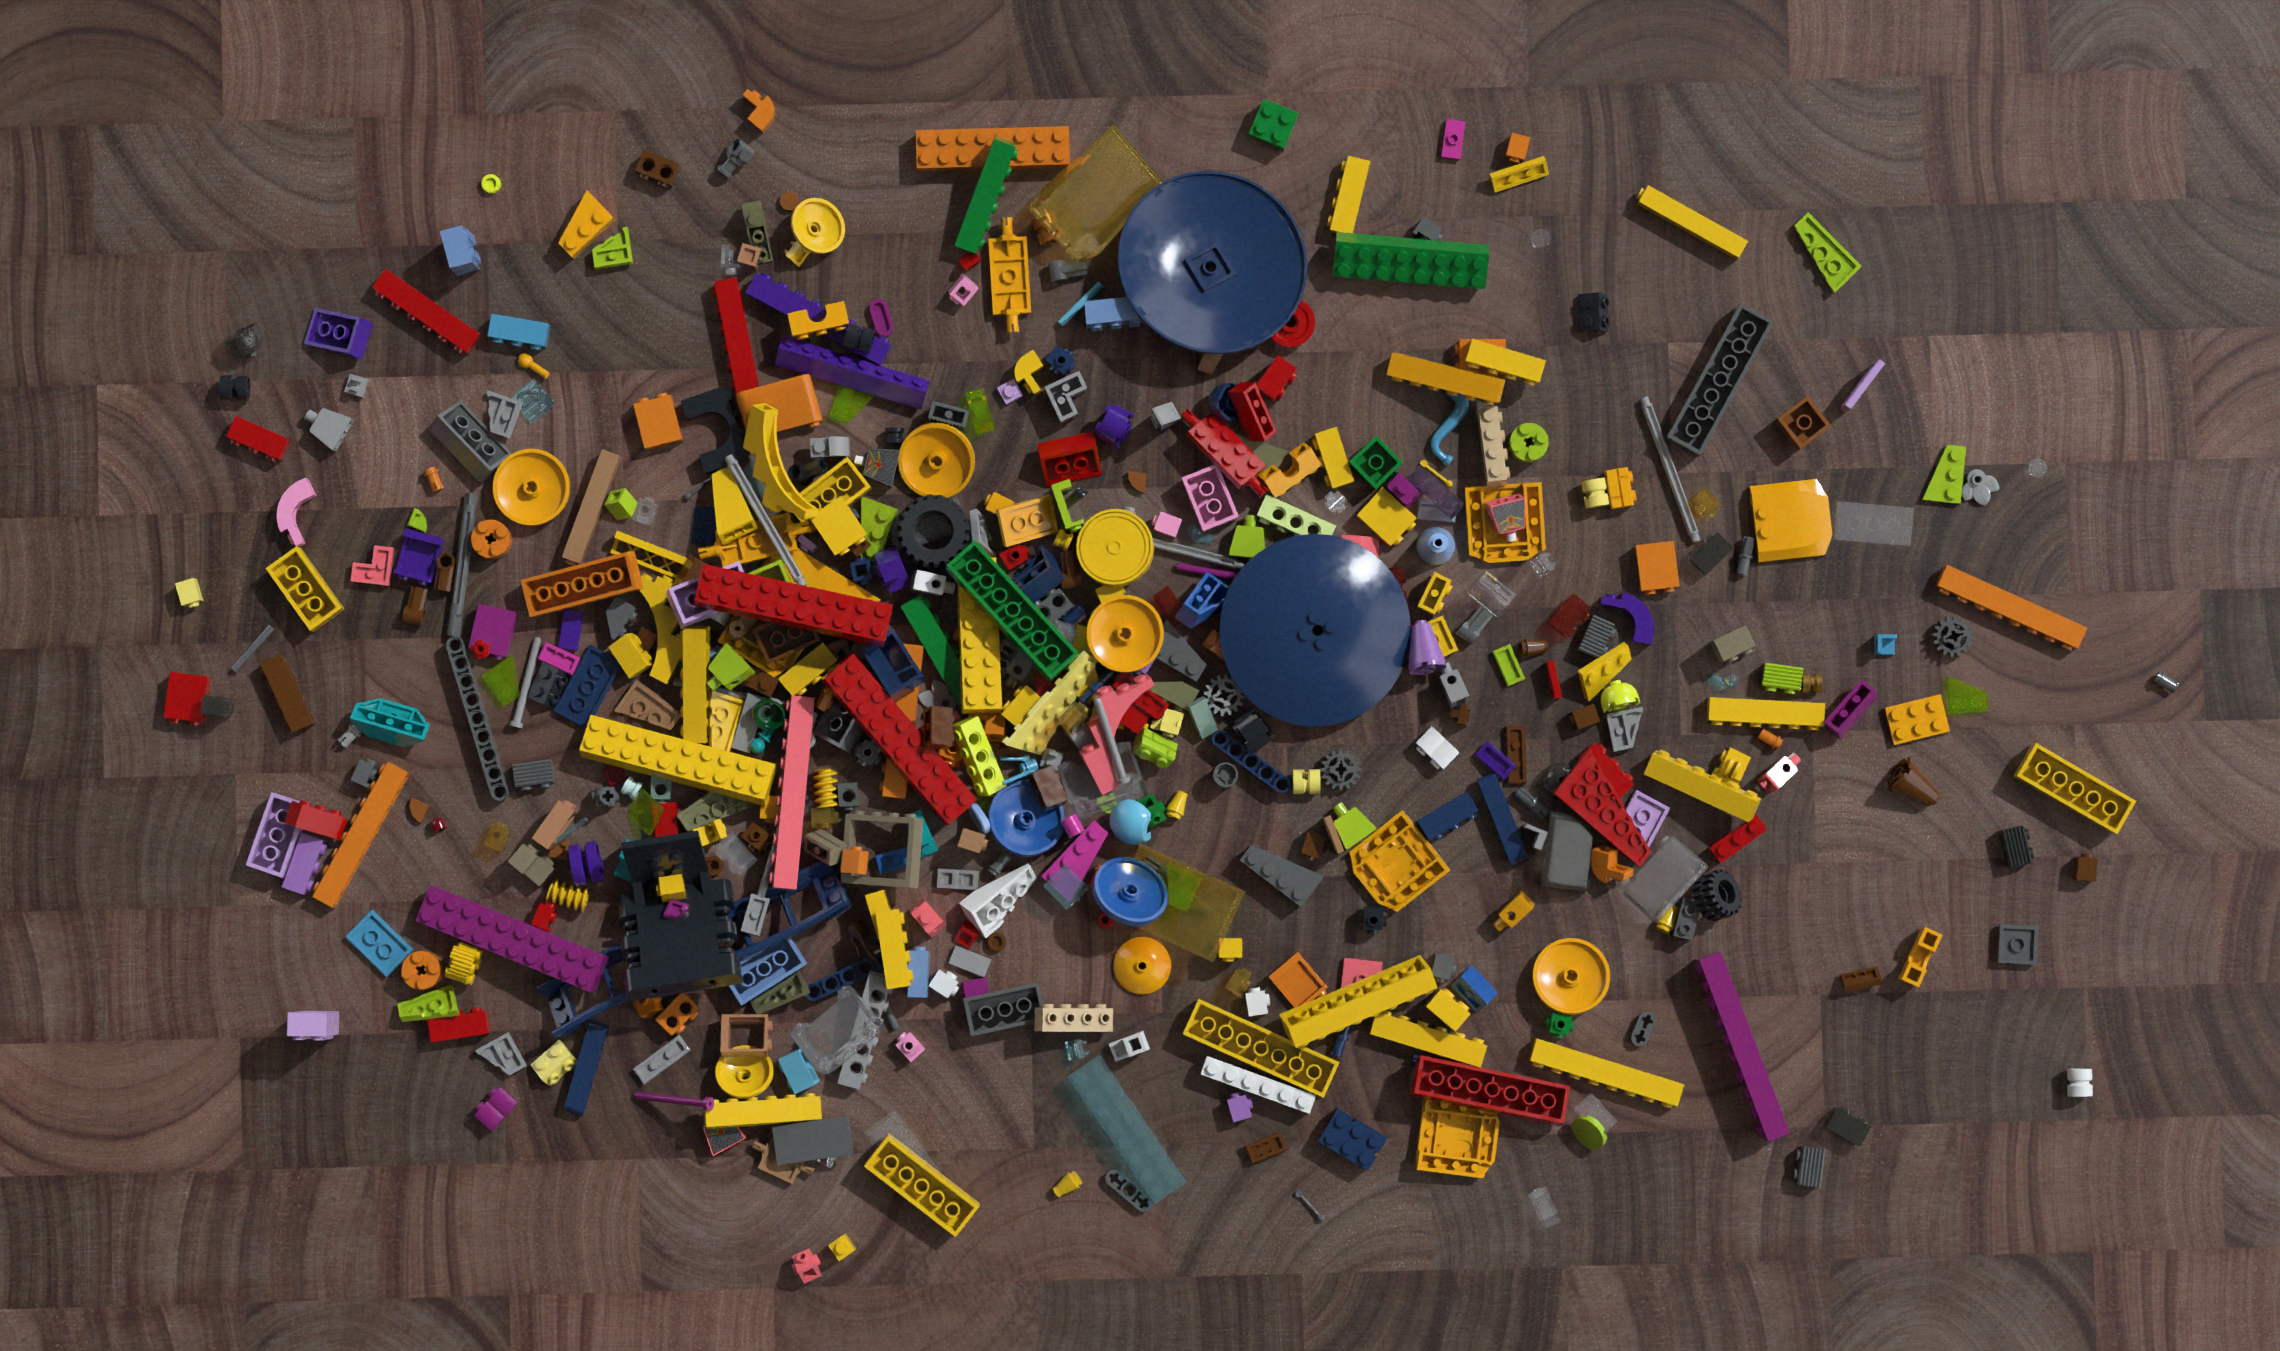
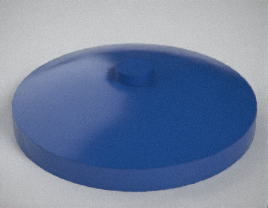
[988,780,1065,857]
[1092,857,1168,926]

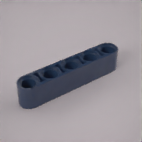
[1211,730,1291,794]
[1477,773,1529,867]
[805,952,884,1001]
[564,1020,609,1116]

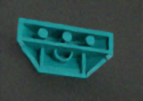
[350,698,430,747]

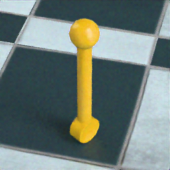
[1420,460,1453,488]

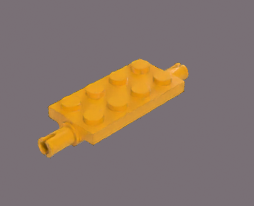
[988,217,1031,333]
[698,512,813,567]

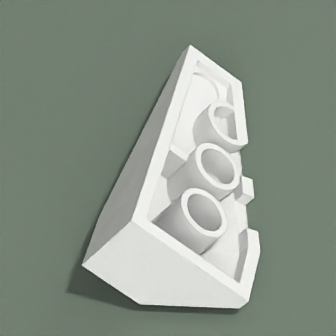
[959,864,1037,938]

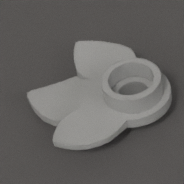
[1962,469,1999,506]
[918,680,956,710]

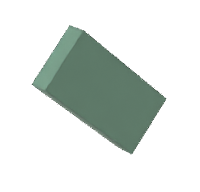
[1187,696,1218,739]

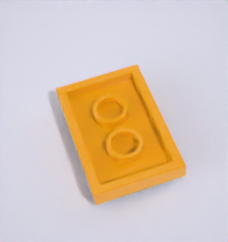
[996,494,1059,547]
[1884,694,1950,745]

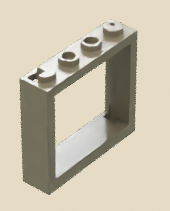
[841,810,923,888]

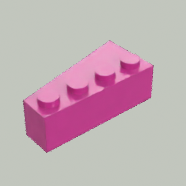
[1042,820,1108,903]

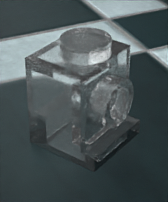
[632,496,659,527]

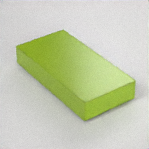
[1492,644,1525,687]

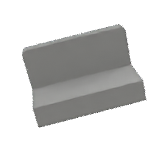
[1522,824,1548,850]

